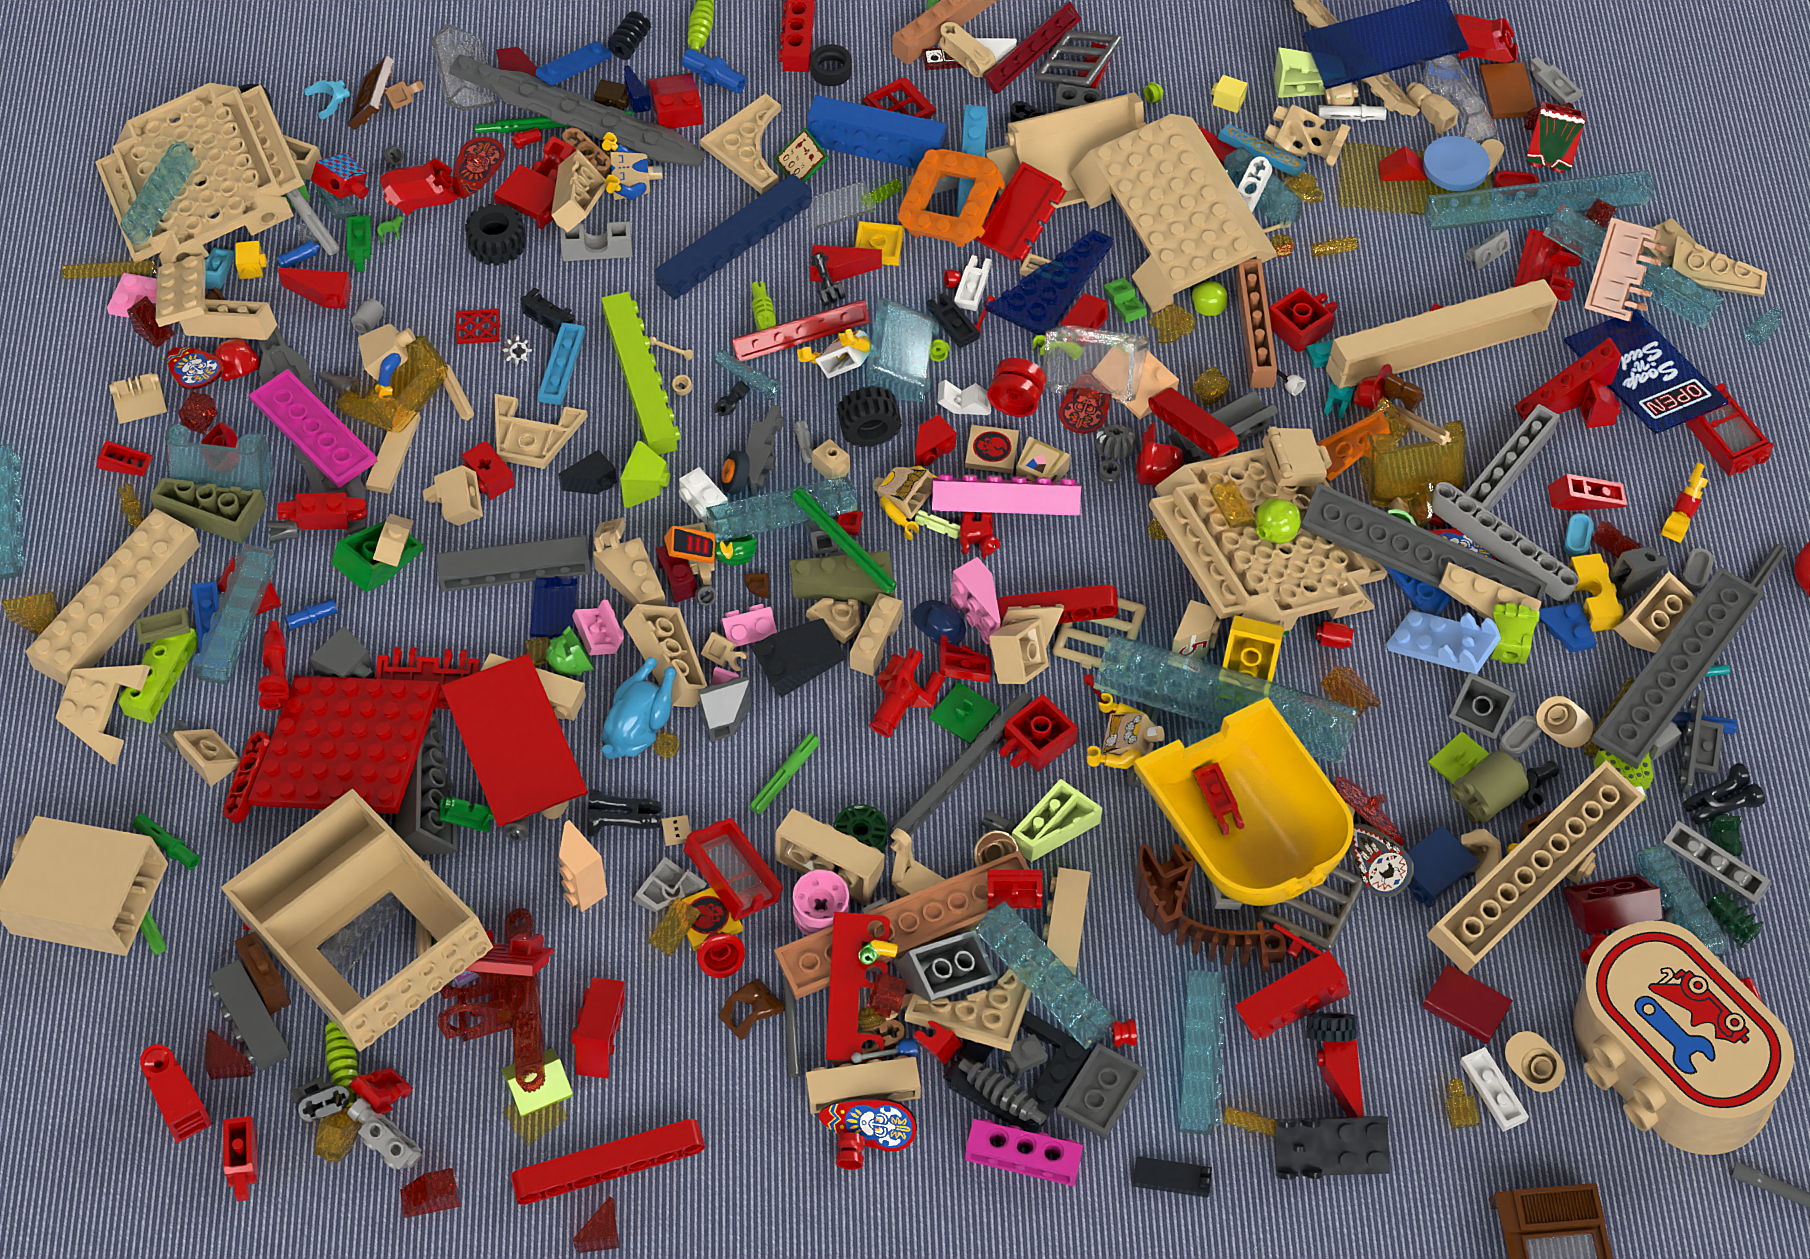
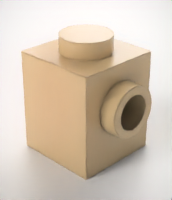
[812,439,850,483]

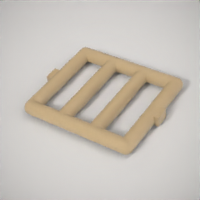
[1052,586,1146,674]

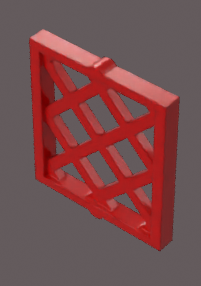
[455,308,501,344]

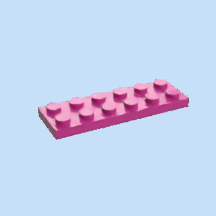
[249,369,378,489]

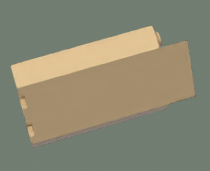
[985,92,1147,208]

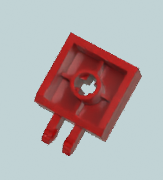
[1269,287,1338,354]
[999,694,1078,772]

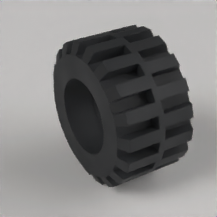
[465,203,526,266]
[837,386,902,447]

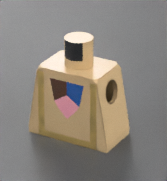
[1016,436,1070,482]

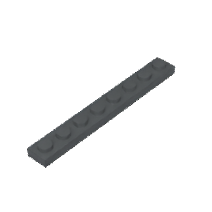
[891,692,1032,843]

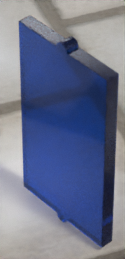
[529,576,578,639]

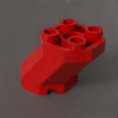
[1448,14,1518,63]
[380,158,464,215]

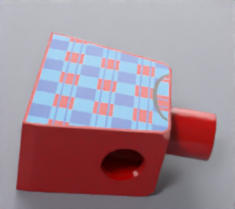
[311,152,369,199]

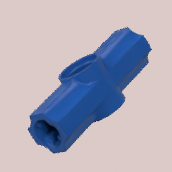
[682,48,747,94]

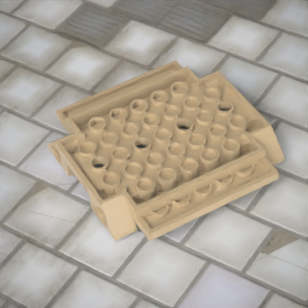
[95,83,305,265]
[1149,448,1388,631]

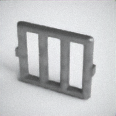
[1034,30,1122,87]
[1259,866,1365,951]

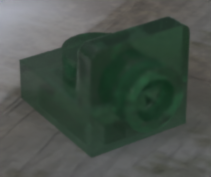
[1709,814,1743,856]

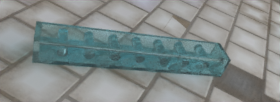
[1543,203,1724,330]

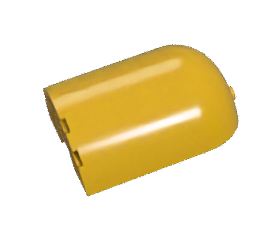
[1134,697,1354,906]

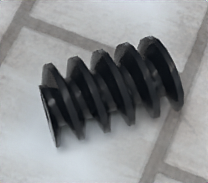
[608,11,651,60]

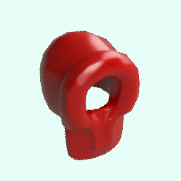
[1136,423,1185,486]

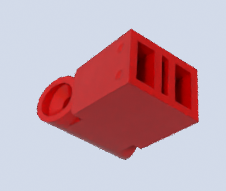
[140,1044,213,1144]

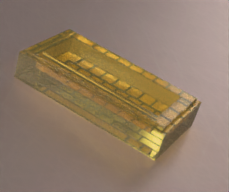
[647,897,701,957]

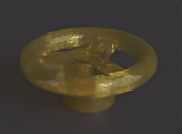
[1282,172,1324,203]

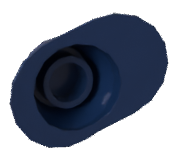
[912,600,966,645]

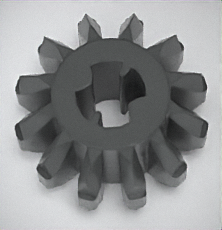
[1095,424,1136,460]

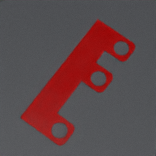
[826,912,890,1062]

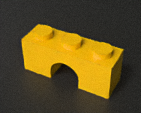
[1568,553,1624,632]

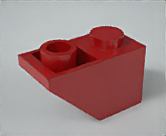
[915,414,956,467]

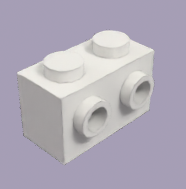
[679,467,729,528]

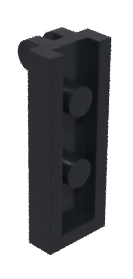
[1133,1156,1212,1198]

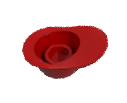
[1353,364,1393,414]

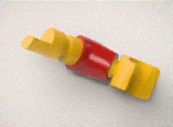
[1660,462,1708,544]

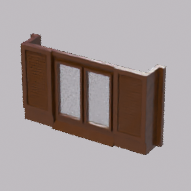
[1489,1183,1613,1259]

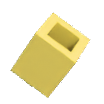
[1211,75,1248,113]

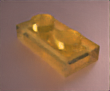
[1210,481,1255,529]

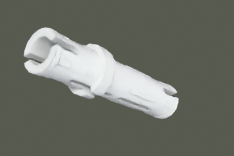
[1318,104,1387,122]

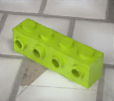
[119,628,198,724]

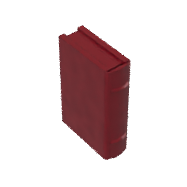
[1422,963,1513,1045]

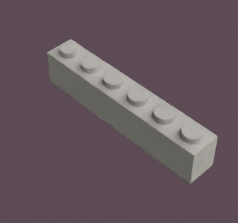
[1465,404,1560,511]

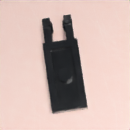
[926,293,980,348]

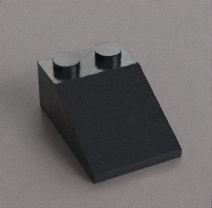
[751,618,846,698]

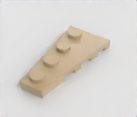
[1438,562,1542,622]

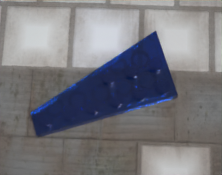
[985,229,1114,336]

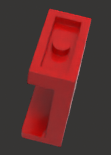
[494,164,556,230]

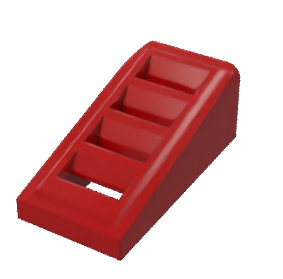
[97,440,153,477]

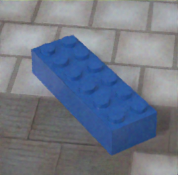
[808,95,946,169]

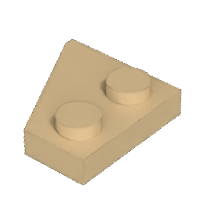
[1000,604,1064,648]

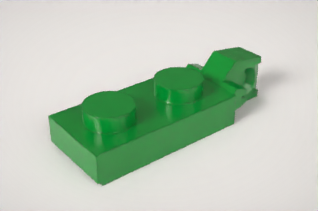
[347,215,372,272]

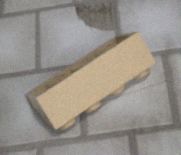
[775,808,885,906]

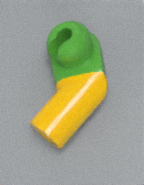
[859,940,898,965]

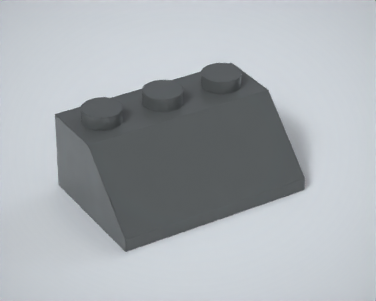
[896,930,998,1002]

